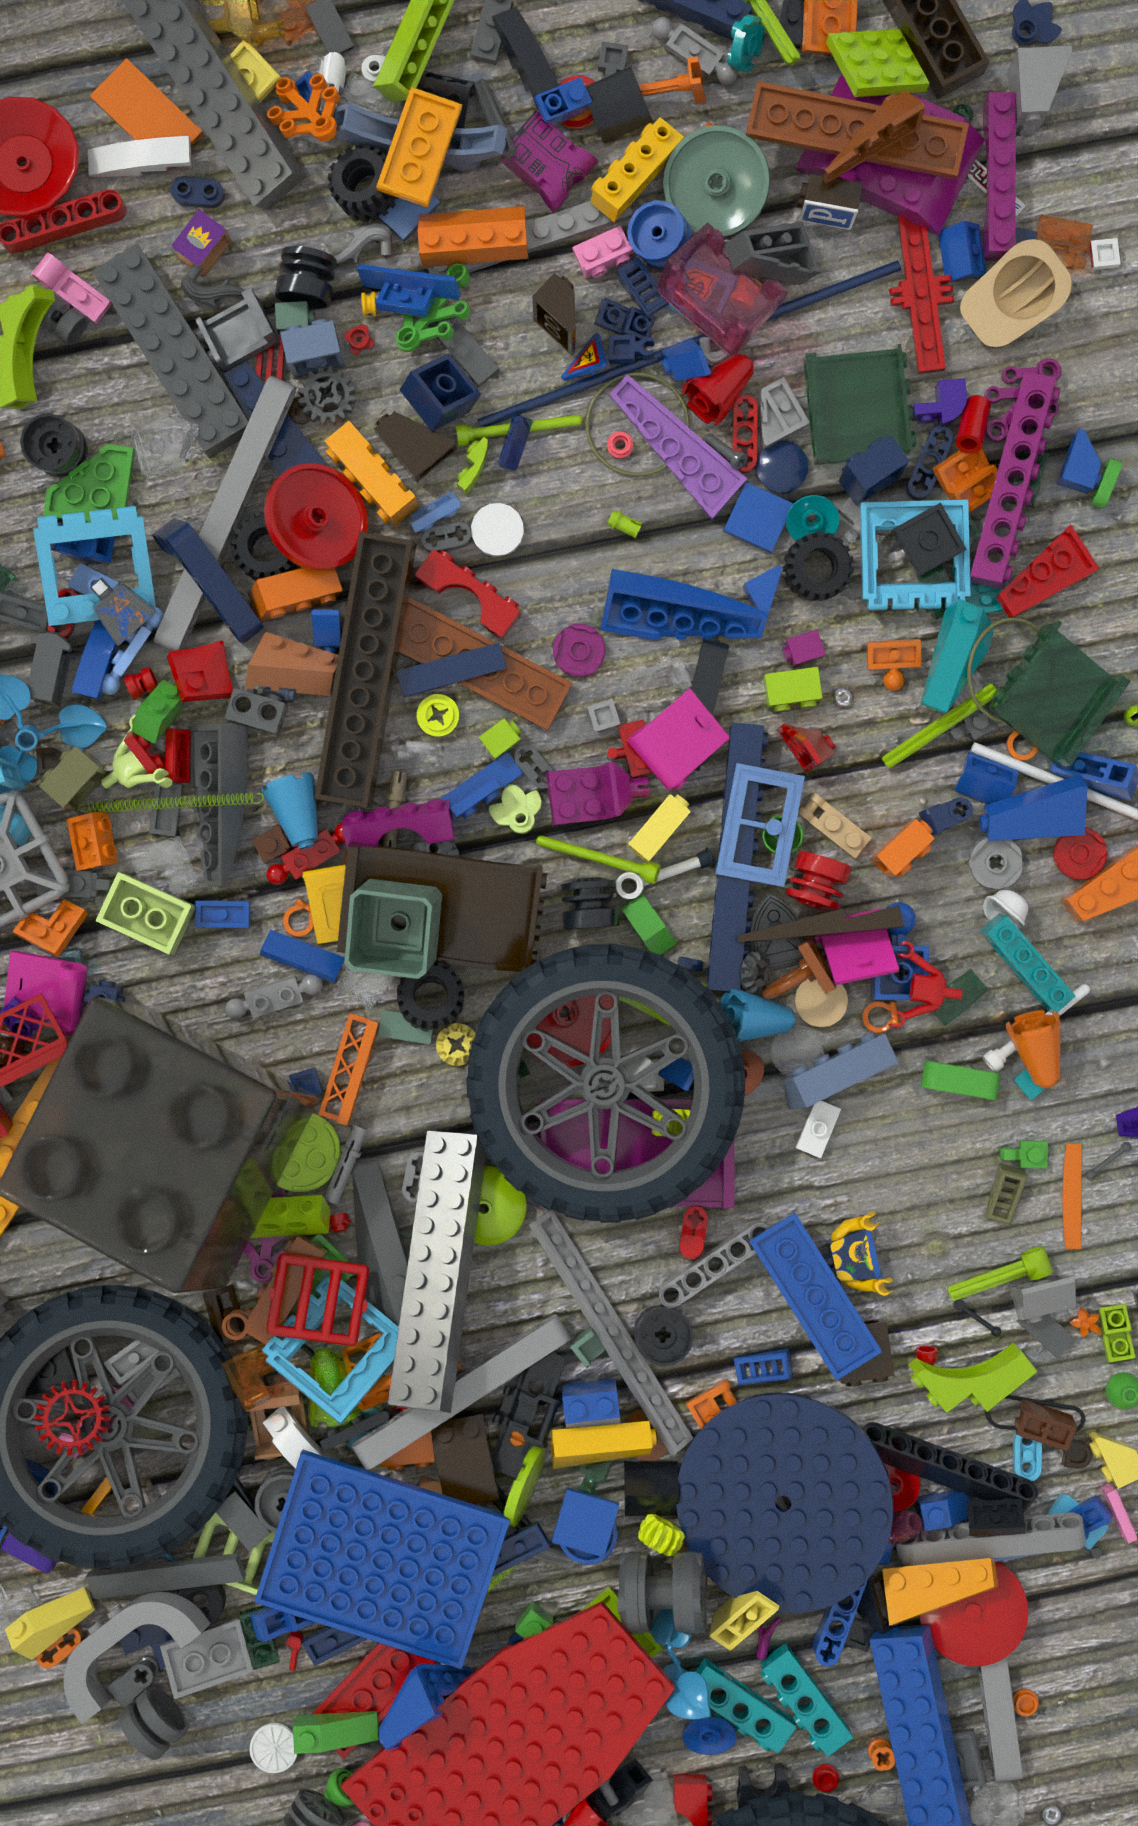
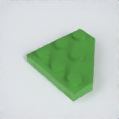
[43,444,135,522]

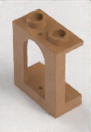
[244,1383,310,1460]

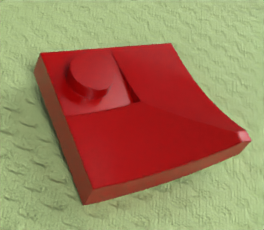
[167,640,233,702]

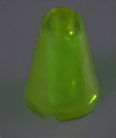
[308,1348,363,1427]

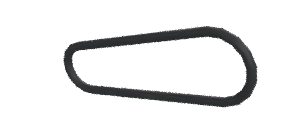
[985,1395,1085,1432]

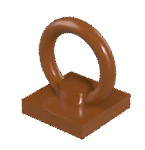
[762,937,837,1000]

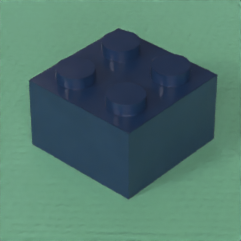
[400,353,481,431]
[839,435,909,506]

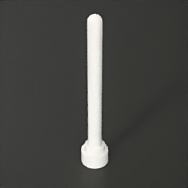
[982,984,1090,1073]

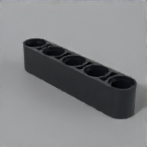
[691,639,729,771]

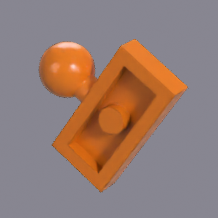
[866,639,921,691]

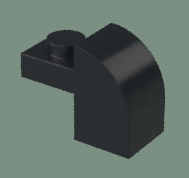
[588,1759,653,1821]

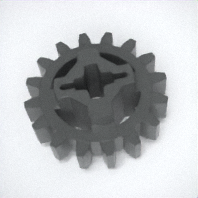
[298,366,356,426]

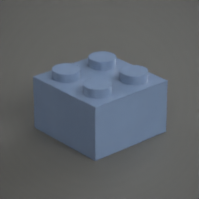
[280,319,345,378]

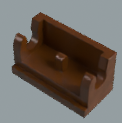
[1014,1399,1077,1451]

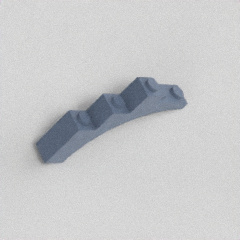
[333,103,507,172]

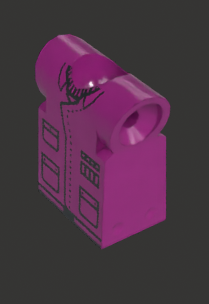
[501,110,598,213]

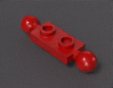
[266,822,345,885]

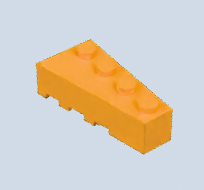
[325,421,419,527]
[882,1558,999,1626]

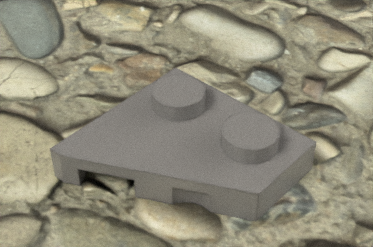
[760,377,810,449]

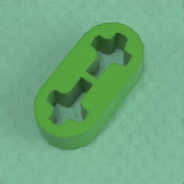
[1090,457,1123,509]

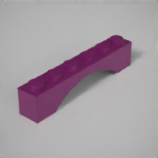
[983,92,1016,261]

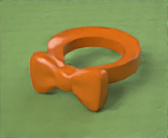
[1006,724,1040,760]
[283,898,316,937]
[863,1000,899,1033]

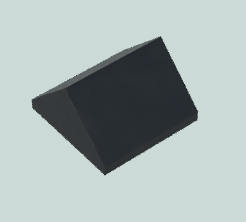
[624,1460,679,1516]

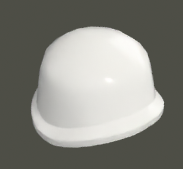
[983,890,1029,929]

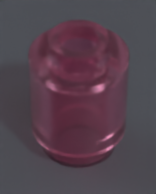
[888,1511,922,1545]

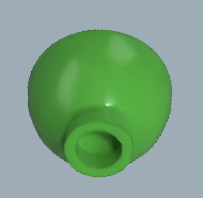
[1105,1372,1138,1410]
[324,1768,355,1807]

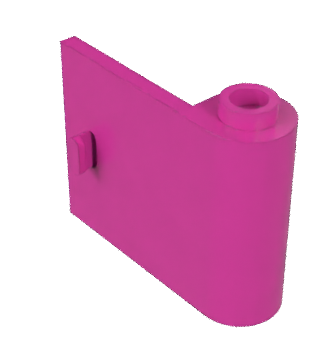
[627,688,730,791]
[813,908,899,985]
[4,950,88,1035]

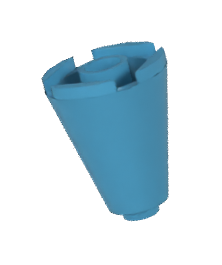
[261,772,318,850]
[720,989,795,1042]

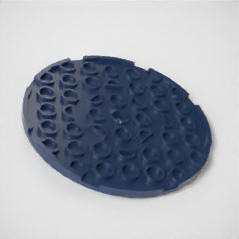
[676,1392,894,1614]

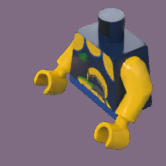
[822,1211,894,1296]

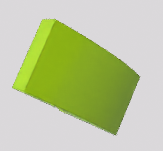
[457,437,489,496]
[1098,1304,1136,1363]

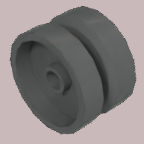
[255,1466,295,1533]
[118,1686,188,1760]

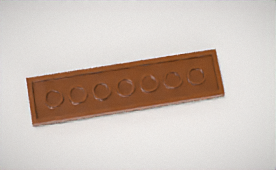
[746,81,969,180]
[399,597,573,731]

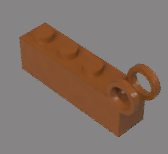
[222,1235,328,1345]

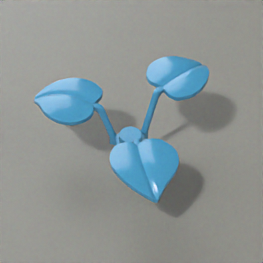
[0,674,107,793]
[652,1610,711,1720]

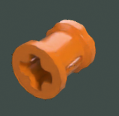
[868,1738,895,1771]

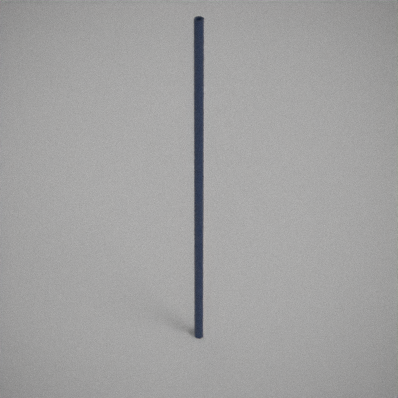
[477,260,901,427]

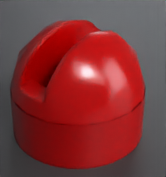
[916,1346,938,1365]

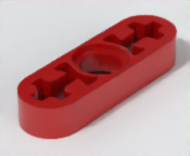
[732,395,757,474]

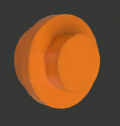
[1012,1688,1039,1717]

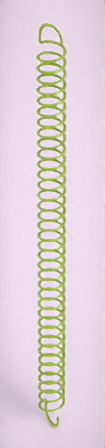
[78,792,264,813]

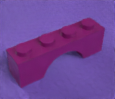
[342,799,455,848]

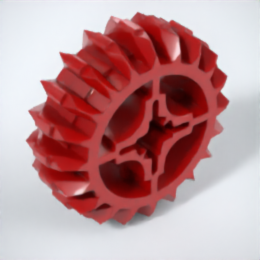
[34,1380,110,1456]

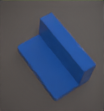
[939,221,987,283]
[955,752,1019,804]

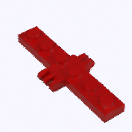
[889,215,955,374]

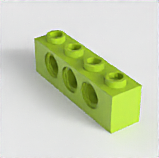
[215,1195,330,1240]

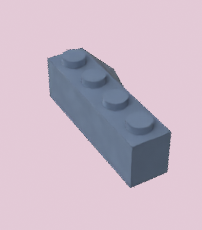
[784,1031,899,1110]

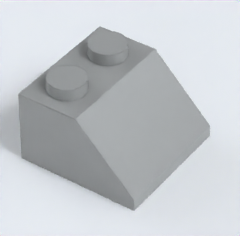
[1010,1274,1076,1323]

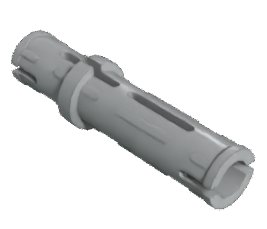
[323,1123,369,1204]

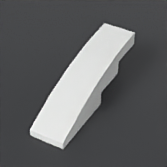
[88,136,191,178]

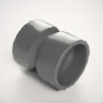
[41,294,89,345]

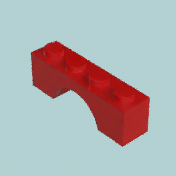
[415,549,521,641]
[673,1774,712,1826]

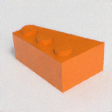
[248,568,343,623]

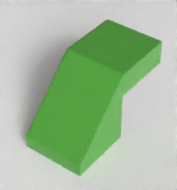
[620,893,677,955]

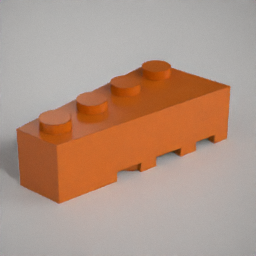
[1060,844,1138,922]

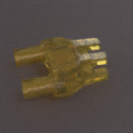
[204,0,286,47]

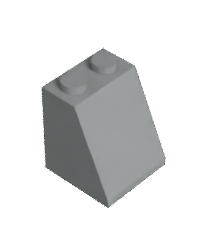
[1007,45,1072,135]

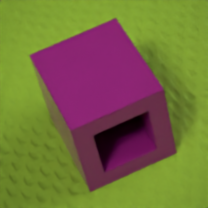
[782,630,826,668]

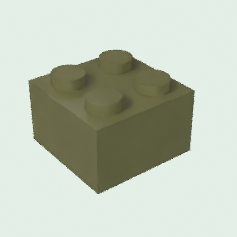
[39,746,110,811]

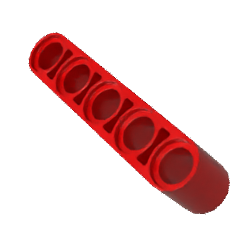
[0,189,127,253]

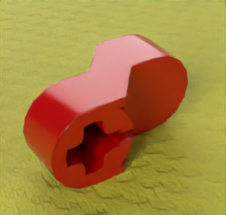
[679,1206,708,1261]

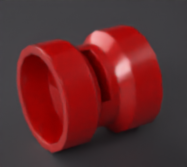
[124,666,158,701]

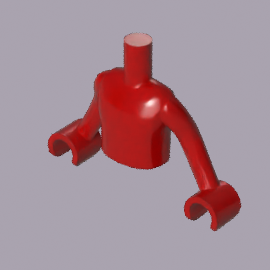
[888,941,962,1029]

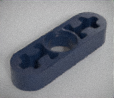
[906,426,953,501]

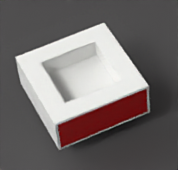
[1089,238,1120,270]

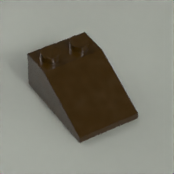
[431,1414,499,1505]

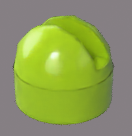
[1124,705,1138,727]

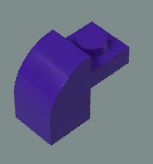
[910,378,967,427]

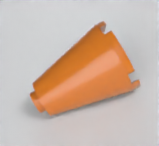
[1006,1010,1061,1088]

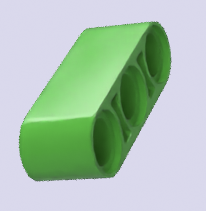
[920,1060,1001,1100]

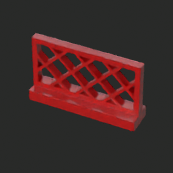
[0,993,73,1088]

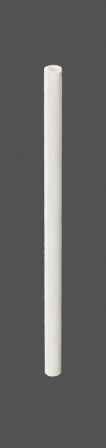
[970,742,1138,820]

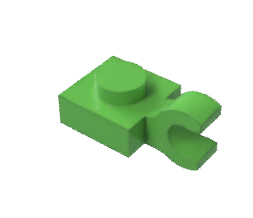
[1000,1140,1048,1168]

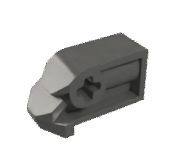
[28,631,72,707]

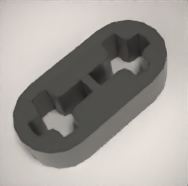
[422,522,472,553]
[514,744,553,790]

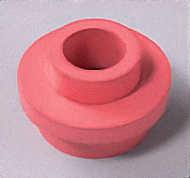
[607,431,634,459]

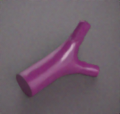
[756,1617,781,1660]

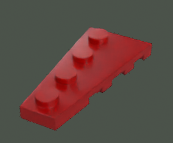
[996,524,1099,618]

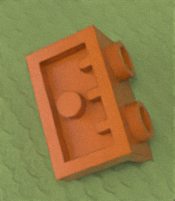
[67,812,118,871]

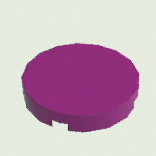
[553,624,605,677]

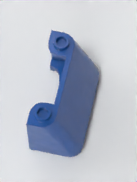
[379,1664,474,1750]

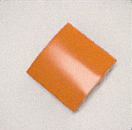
[932,448,998,513]

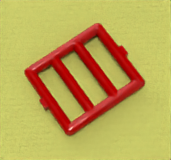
[266,1253,370,1347]

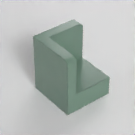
[570,1326,605,1368]

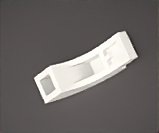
[263,1406,339,1469]

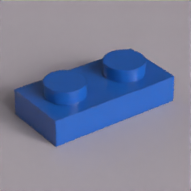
[195,901,251,928]

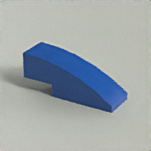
[71,620,119,701]
[250,1606,315,1642]

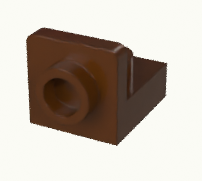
[252,824,293,864]

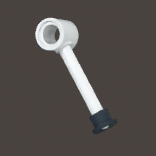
[615,847,715,900]

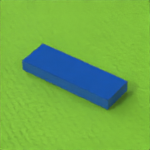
[260,929,345,983]

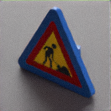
[561,333,607,381]

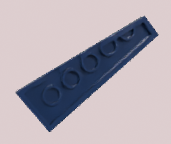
[223,361,327,476]

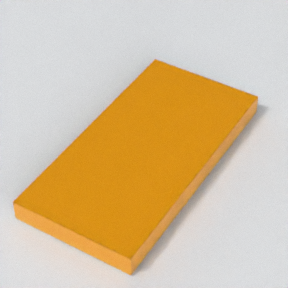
[376,87,462,208]

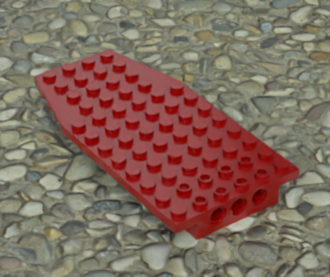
[340,1601,675,1826]

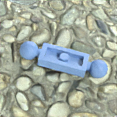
[102,607,164,695]

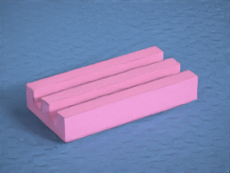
[1100,1484,1137,1544]

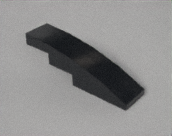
[492,7,559,114]

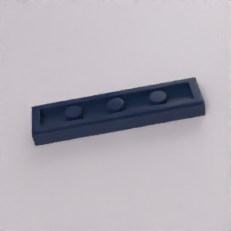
[396,643,507,698]

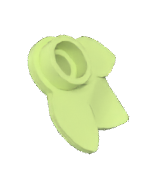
[489,784,542,834]

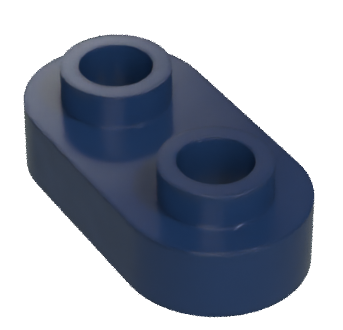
[170,176,225,209]

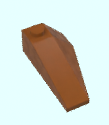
[823,90,926,184]

